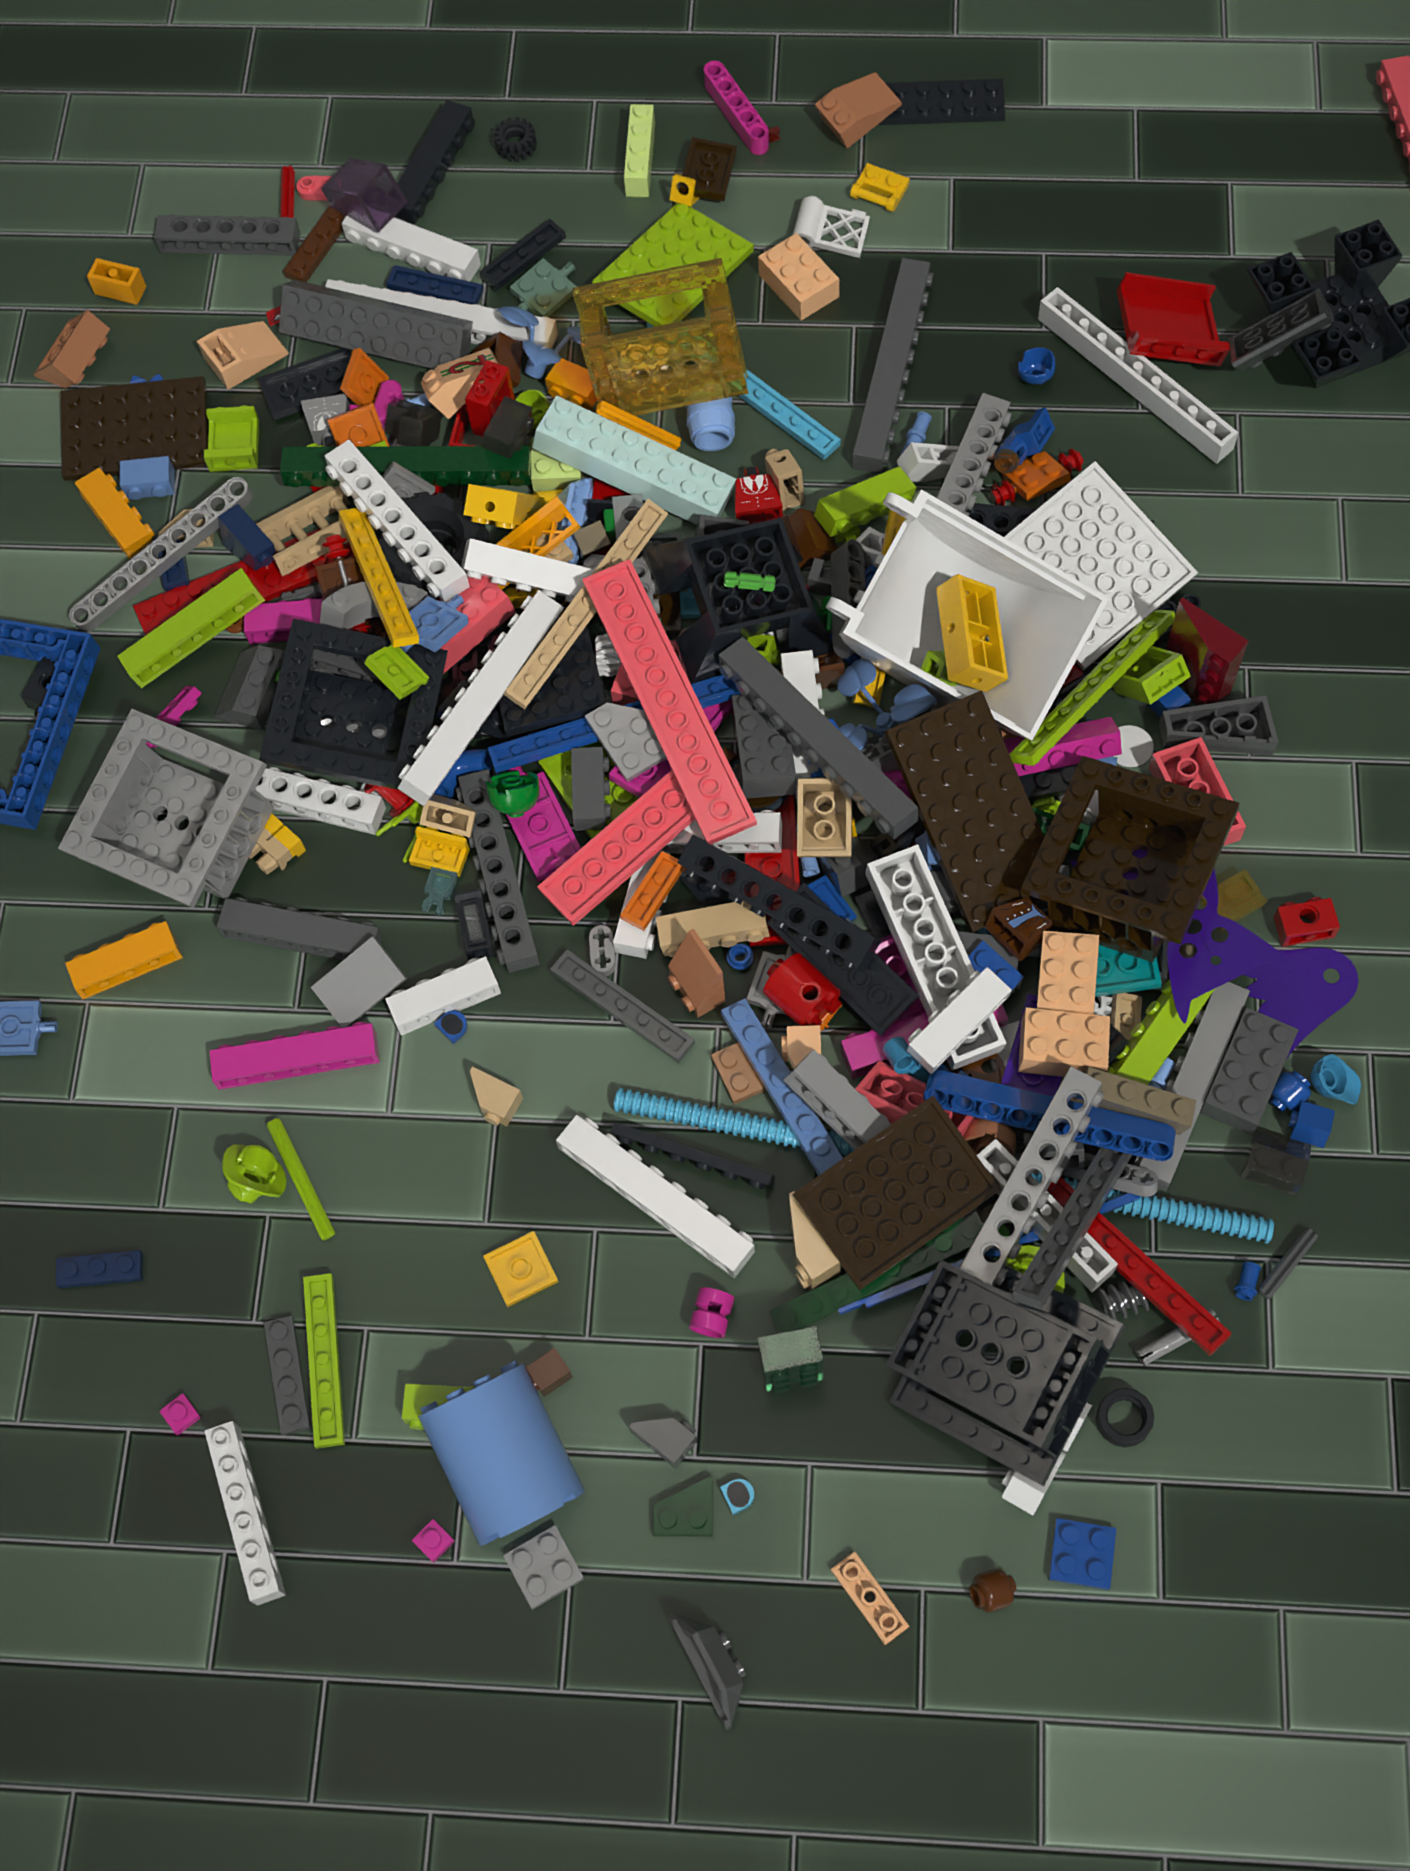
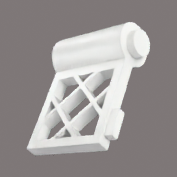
[793,196,870,258]

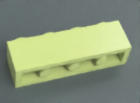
[624,104,655,197]

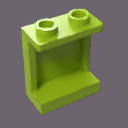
[204,405,259,472]

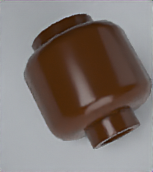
[969,1568,1016,1613]

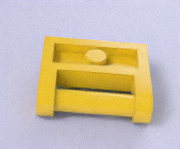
[850,163,910,212]

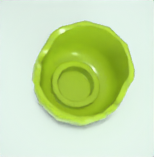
[512,390,550,429]

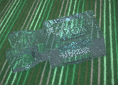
[421,867,458,916]

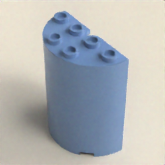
[418,1360,585,1546]

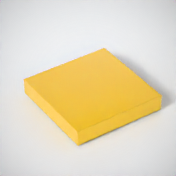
[483,1231,559,1307]

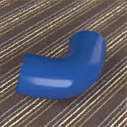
[434,749,492,799]

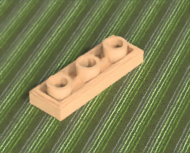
[831,1551,909,1645]

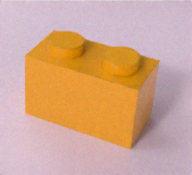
[87,258,147,305]
[545,358,604,411]

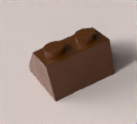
[470,332,523,388]

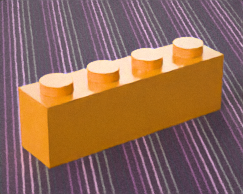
[74,467,155,561]
[65,921,183,999]

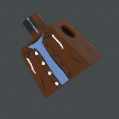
[984,898,1053,961]

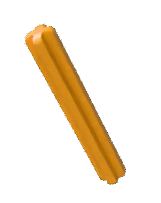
[596,400,681,450]

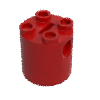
[763,953,841,1026]

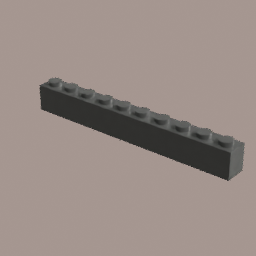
[853,258,934,474]
[719,637,918,839]

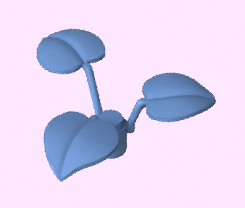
[497,306,606,379]
[838,659,938,751]

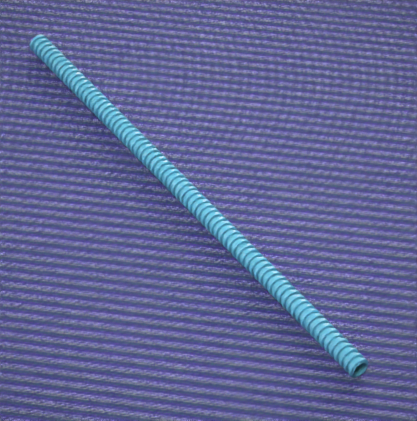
[614,1088,1274,1244]

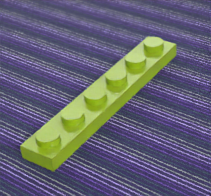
[303,1273,345,1449]

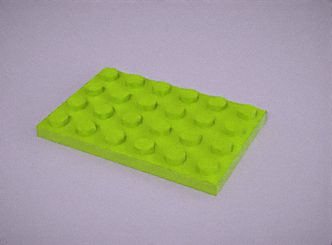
[592,203,754,334]

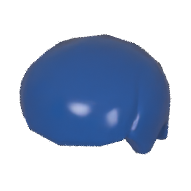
[1018,347,1056,385]

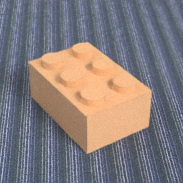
[758,233,839,321]
[1037,931,1099,1015]
[1018,1008,1110,1077]

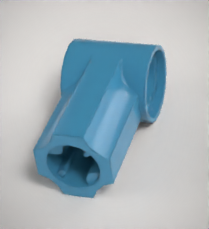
[883,1037,930,1083]

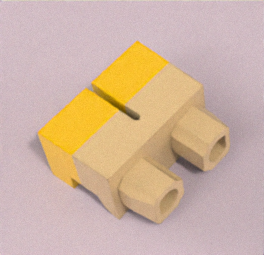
[249,813,306,875]

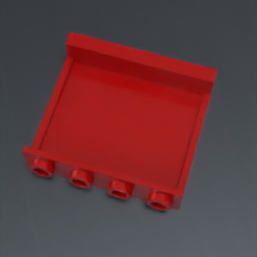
[1117,272,1230,367]

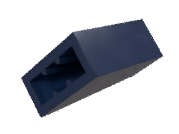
[217,504,275,571]

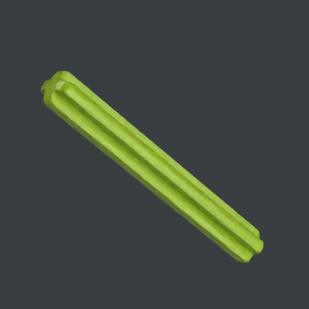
[267,1118,335,1240]

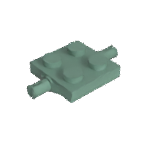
[510,258,577,317]

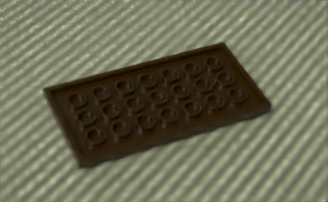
[884,690,1060,933]

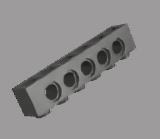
[154,215,301,256]

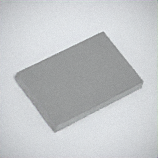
[311,936,408,1028]

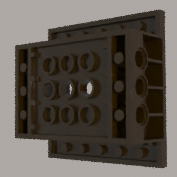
[1021,755,1240,962]

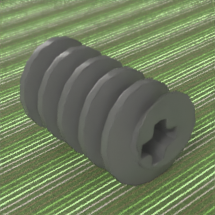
[1095,1280,1157,1320]

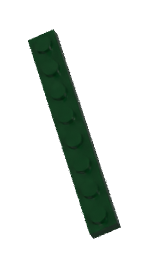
[769,1211,983,1338]

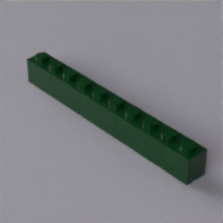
[280,446,531,487]

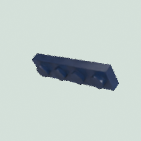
[386,265,484,305]

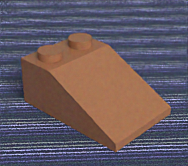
[815,72,902,149]
[667,928,725,1018]

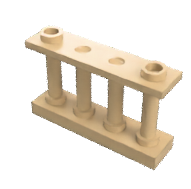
[256,486,350,576]

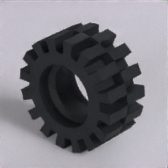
[494,117,537,162]

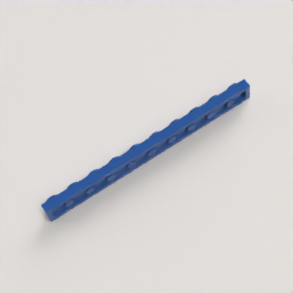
[488,675,742,773]

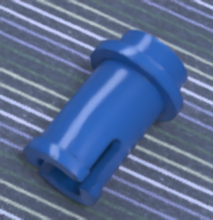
[1234,1262,1261,1301]

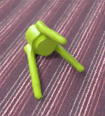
[376,800,426,863]

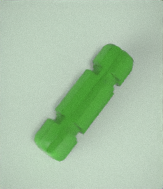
[724,571,775,592]

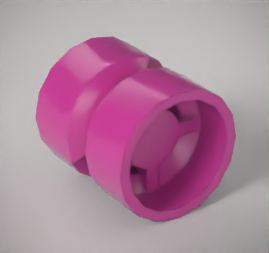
[689,1287,735,1338]

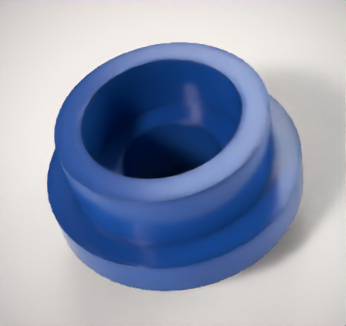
[727,944,753,970]

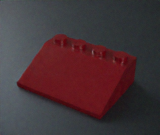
[1166,597,1249,706]

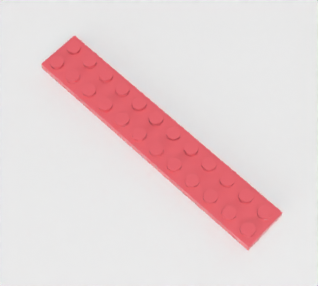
[582,559,757,844]

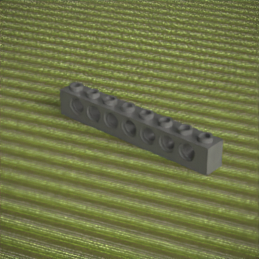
[456,769,540,973]

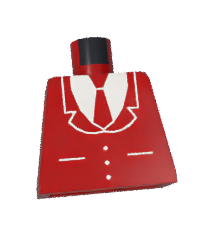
[735,466,783,523]

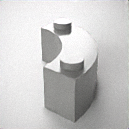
[320,582,428,630]

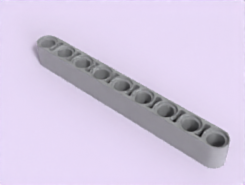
[69,477,253,632]

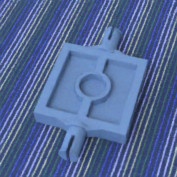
[400,594,469,652]
[0,1001,58,1056]

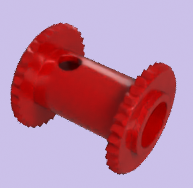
[364,783,414,817]

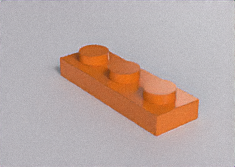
[620,851,685,931]

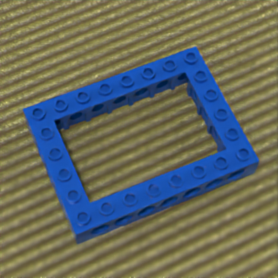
[0,619,101,830]

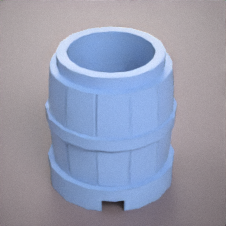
[684,381,735,451]

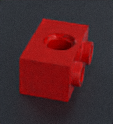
[1273,897,1340,947]

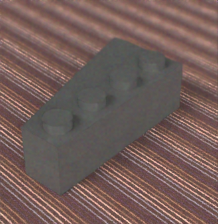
[1158,695,1279,755]

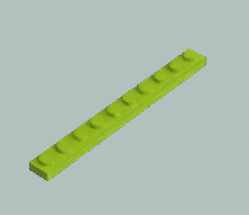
[1010,610,1175,766]

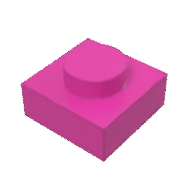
[159,1393,202,1436]
[412,1519,455,1563]

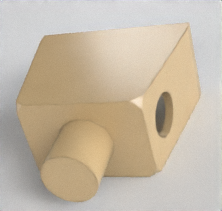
[765,449,805,511]

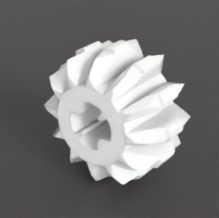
[595,634,621,677]

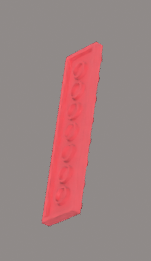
[537,770,695,926]

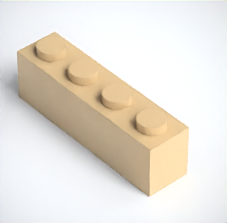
[656,901,770,957]

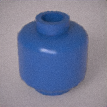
[1270,1070,1311,1112]

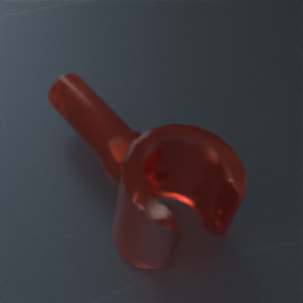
[767,126,781,143]

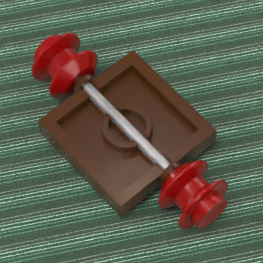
[314,534,371,634]

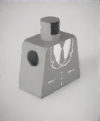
[301,394,350,447]

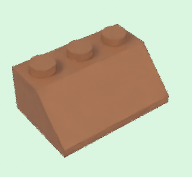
[33,310,110,388]

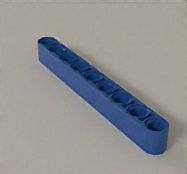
[923,1070,1176,1161]

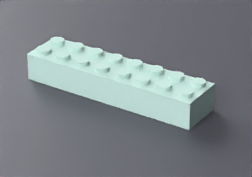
[532,395,736,525]

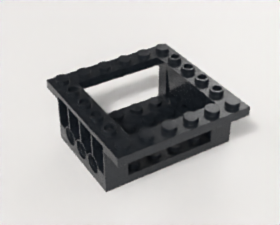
[259,619,448,790]
[886,1248,1125,1486]

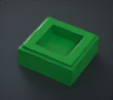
[603,509,616,544]

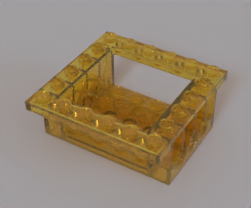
[573,258,748,416]

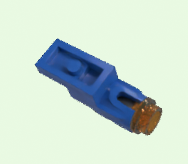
[994,407,1055,473]

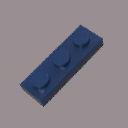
[56,1250,143,1288]

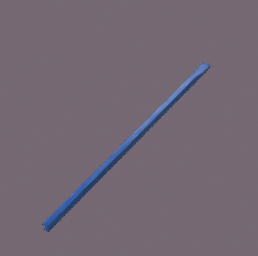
[838,1193,1140,1315]

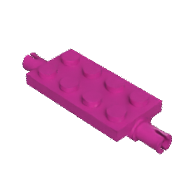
[505,766,581,881]

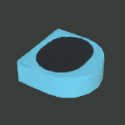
[720,1479,755,1515]

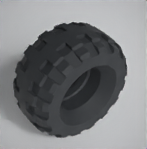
[376,492,490,600]

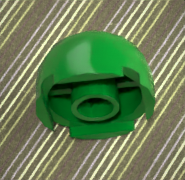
[486,771,540,818]

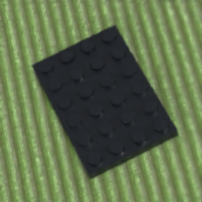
[486,598,606,737]

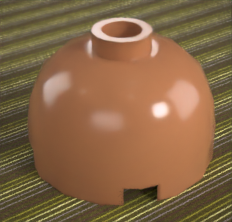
[963,1118,1017,1157]

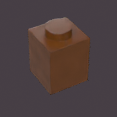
[526,1348,573,1397]

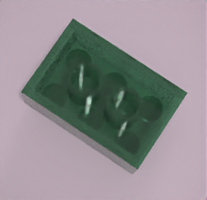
[758,1326,823,1394]

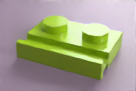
[364,643,429,700]

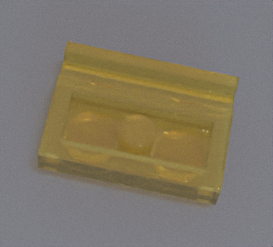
[1200,869,1268,930]

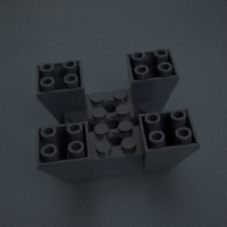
[1247,219,1410,388]
[644,515,835,684]

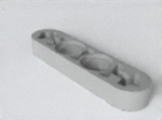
[1061,1152,1158,1197]

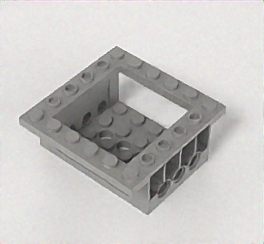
[58,709,275,909]

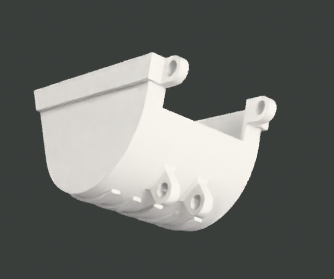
[826,490,1109,740]

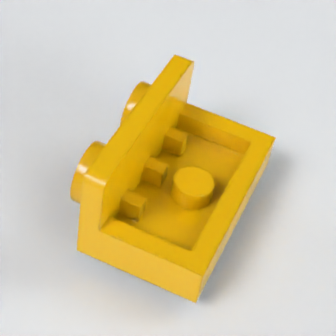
[409,826,470,877]

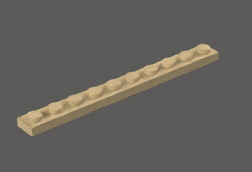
[504,499,669,710]

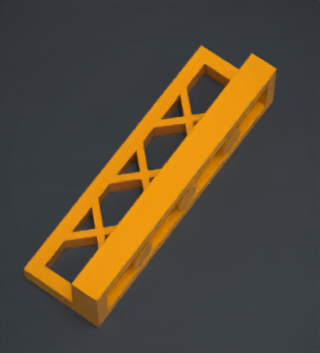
[495,496,581,590]

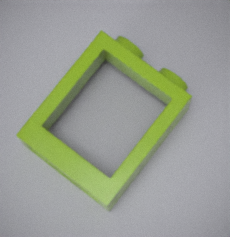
[1113,646,1191,705]

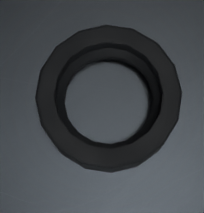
[1096,1388,1155,1448]

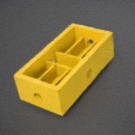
[464,484,545,529]
[936,574,1008,692]

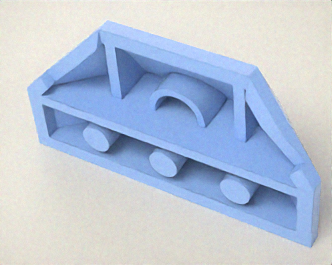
[557,478,593,566]

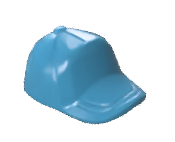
[1310,1054,1361,1105]

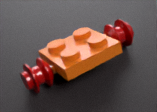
[989,448,1083,506]

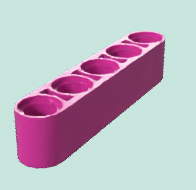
[704,61,769,155]

